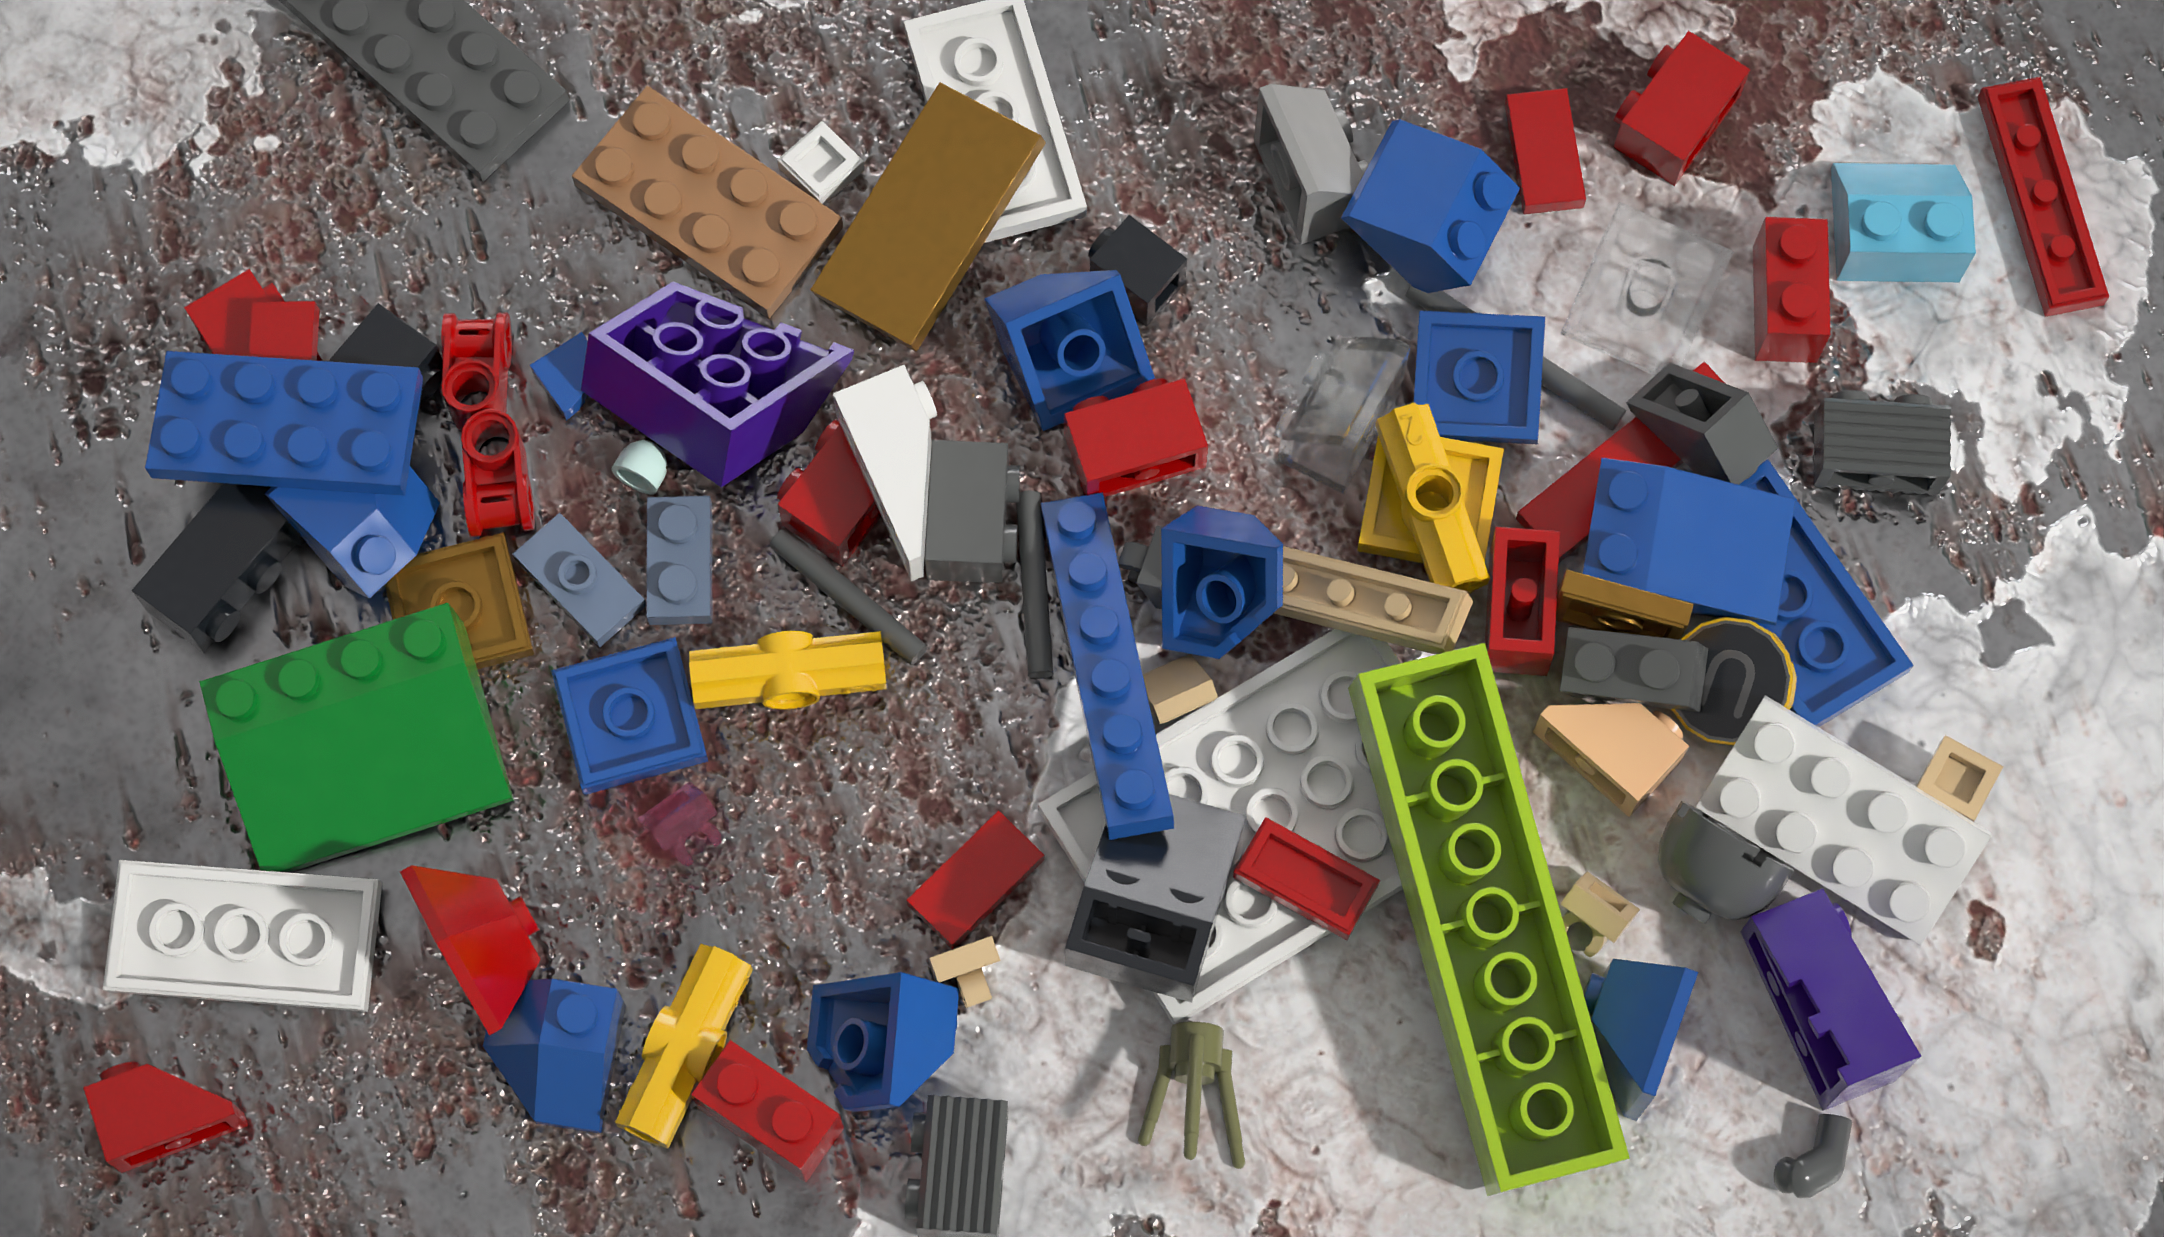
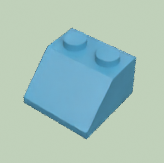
[1831,163,1976,283]

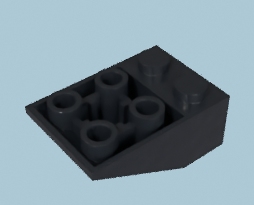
[1065,794,1246,1003]

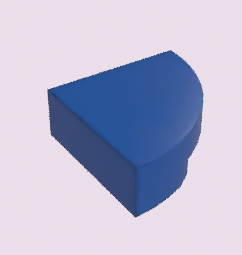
[530,332,587,421]

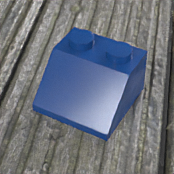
[1341,119,1520,293]

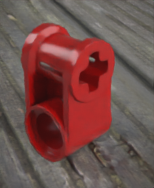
[441,312,512,431]
[461,409,535,537]

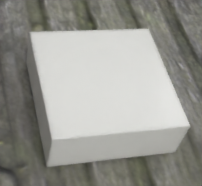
[777,121,865,205]

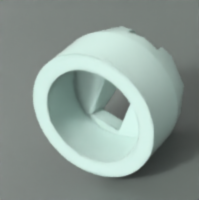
[611,440,667,494]

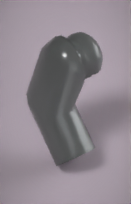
[1773,1114,1852,1198]

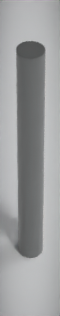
[1406,286,1627,431]

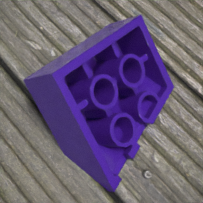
[581,282,854,487]

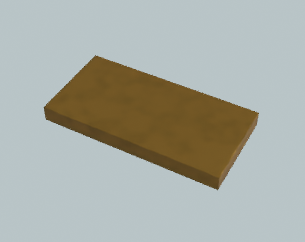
[810,82,1046,352]

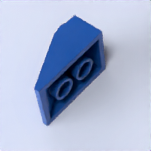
[1583,458,1795,625]

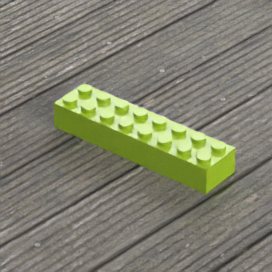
[1348,643,1630,1196]

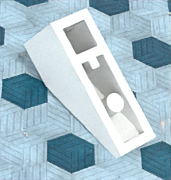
[833,365,937,581]

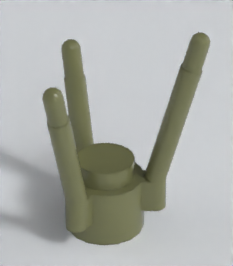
[1138,1021,1245,1169]

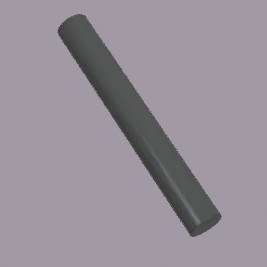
[1016,490,1053,679]
[769,527,928,665]

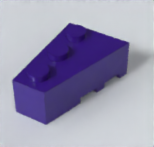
[1740,888,1921,1111]

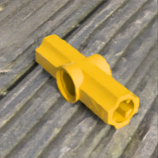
[1375,403,1490,594]
[689,631,887,710]
[615,943,753,1149]

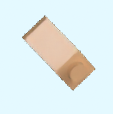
[1533,703,1689,817]

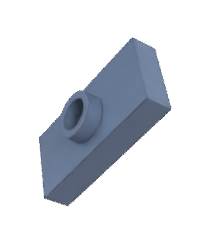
[513,513,647,648]

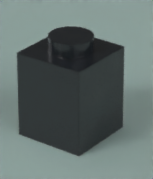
[1088,215,1187,327]

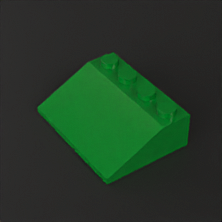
[199,603,514,873]

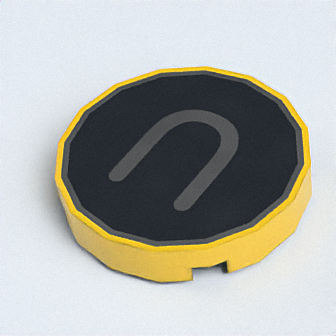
[1671,617,1797,746]

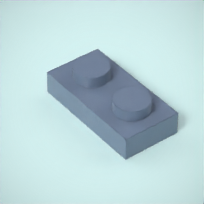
[646,496,713,625]

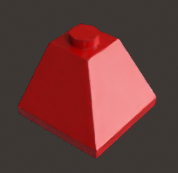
[400,865,541,1035]

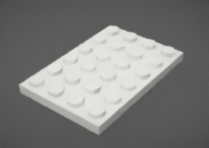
[1038,629,1403,1024]

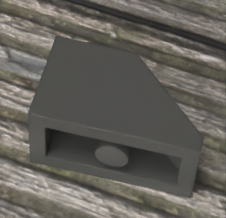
[1626,362,1778,485]

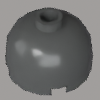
[1658,801,1794,924]

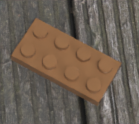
[572,85,843,319]

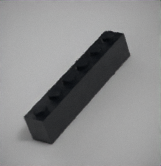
[131,303,443,653]

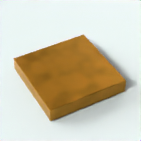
[385,532,534,669]
[1556,570,1694,639]

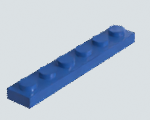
[1041,492,1174,840]

